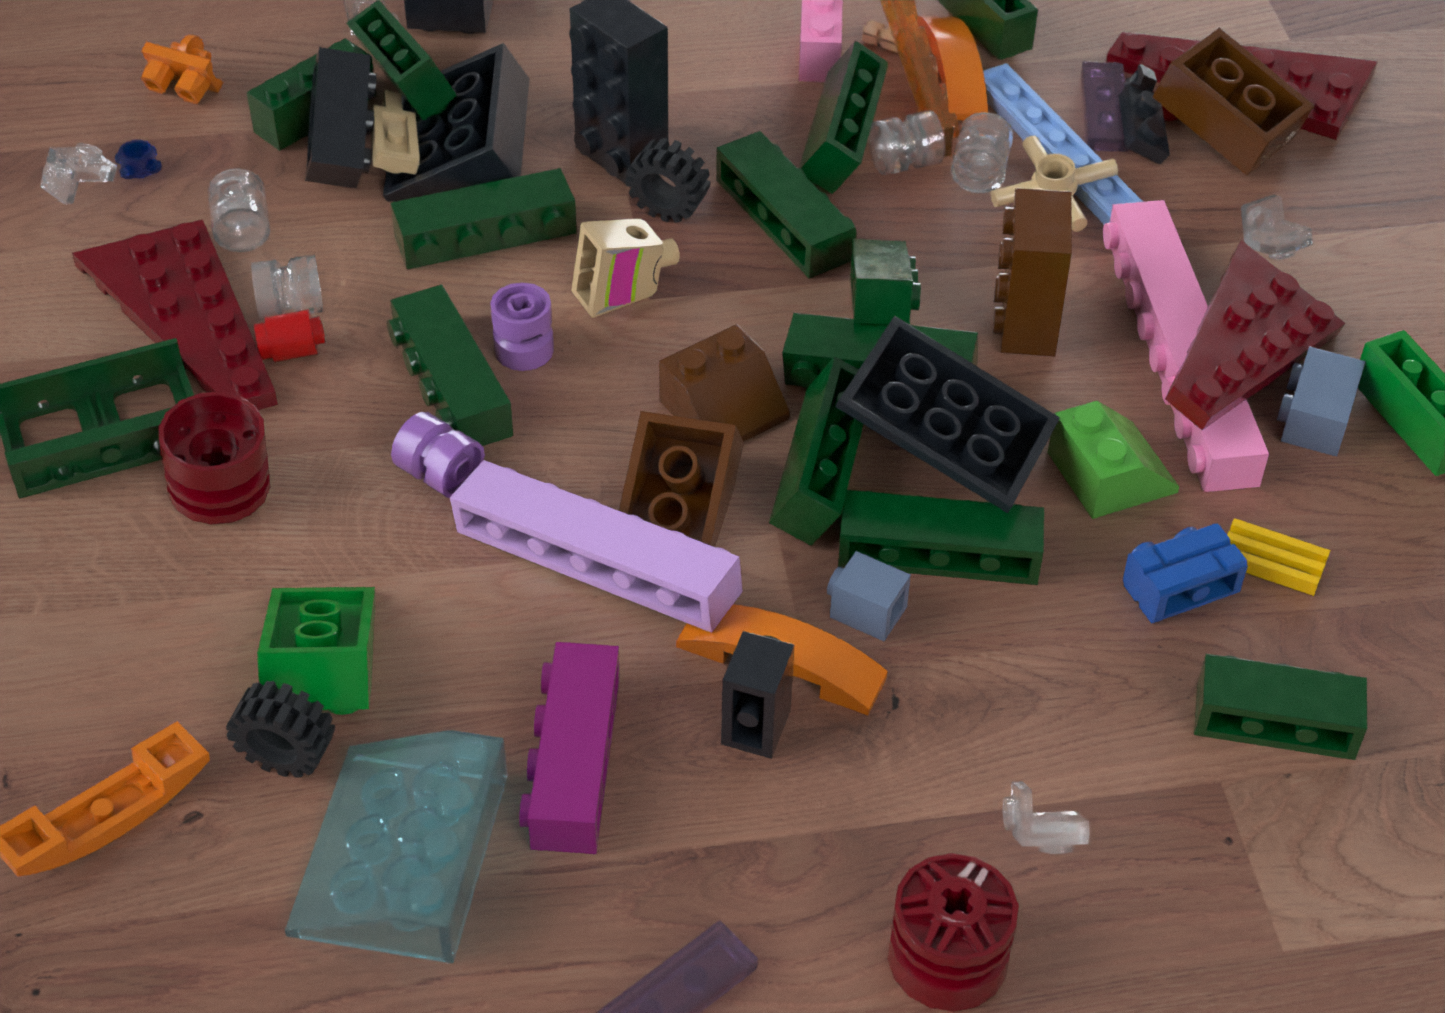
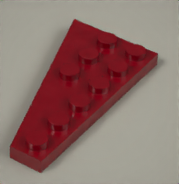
[1105,32,1377,140]
[72,219,278,410]
[1165,240,1346,430]

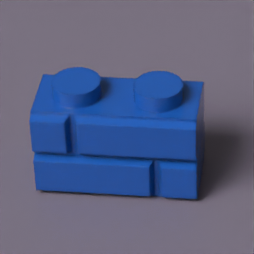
[1123,523,1248,623]

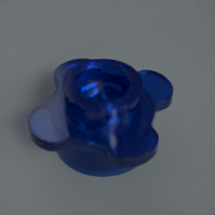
[114,140,162,179]

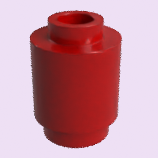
[254,309,326,363]

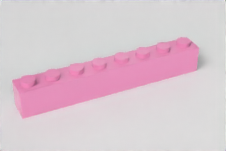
[1103,200,1269,492]

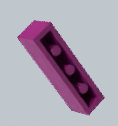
[519,642,620,854]

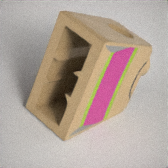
[571,219,680,318]

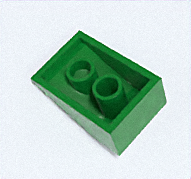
[257,587,375,715]

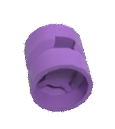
[490,282,554,371]
[391,412,485,498]

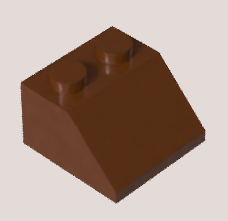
[659,324,790,442]

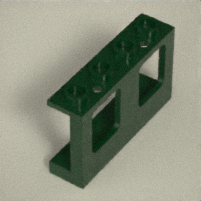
[0,338,194,499]

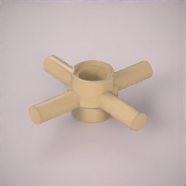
[991,135,1118,232]

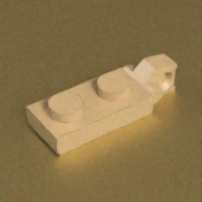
[371,90,420,175]

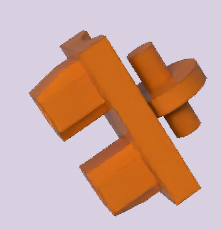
[141,34,224,104]

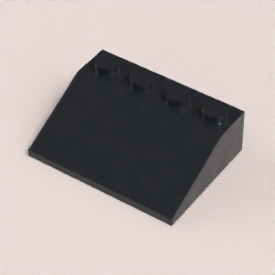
[383,43,530,202]
[835,316,1060,513]

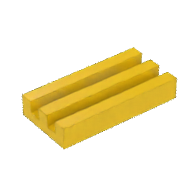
[1227,518,1331,596]

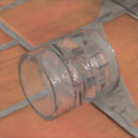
[869,110,945,176]
[951,112,1014,193]
[208,168,271,252]
[251,254,324,321]

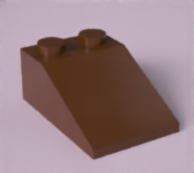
[619,411,744,547]

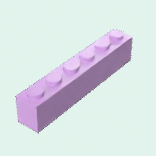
[450,460,743,633]

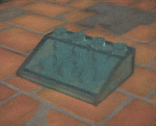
[285,730,507,963]

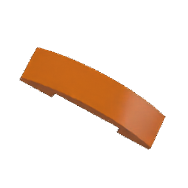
[915,15,988,121]
[676,604,888,715]
[0,721,210,877]

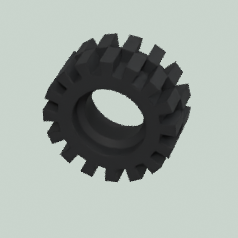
[625,138,711,223]
[226,681,335,778]

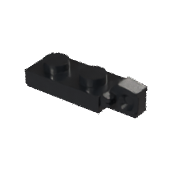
[1118,64,1170,164]

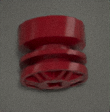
[159,392,271,525]
[888,853,1019,1012]

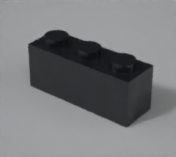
[305,47,377,188]

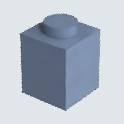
[827,551,911,641]

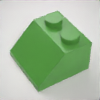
[1047,401,1179,519]

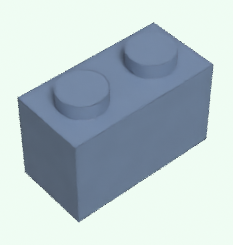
[1277,346,1365,457]

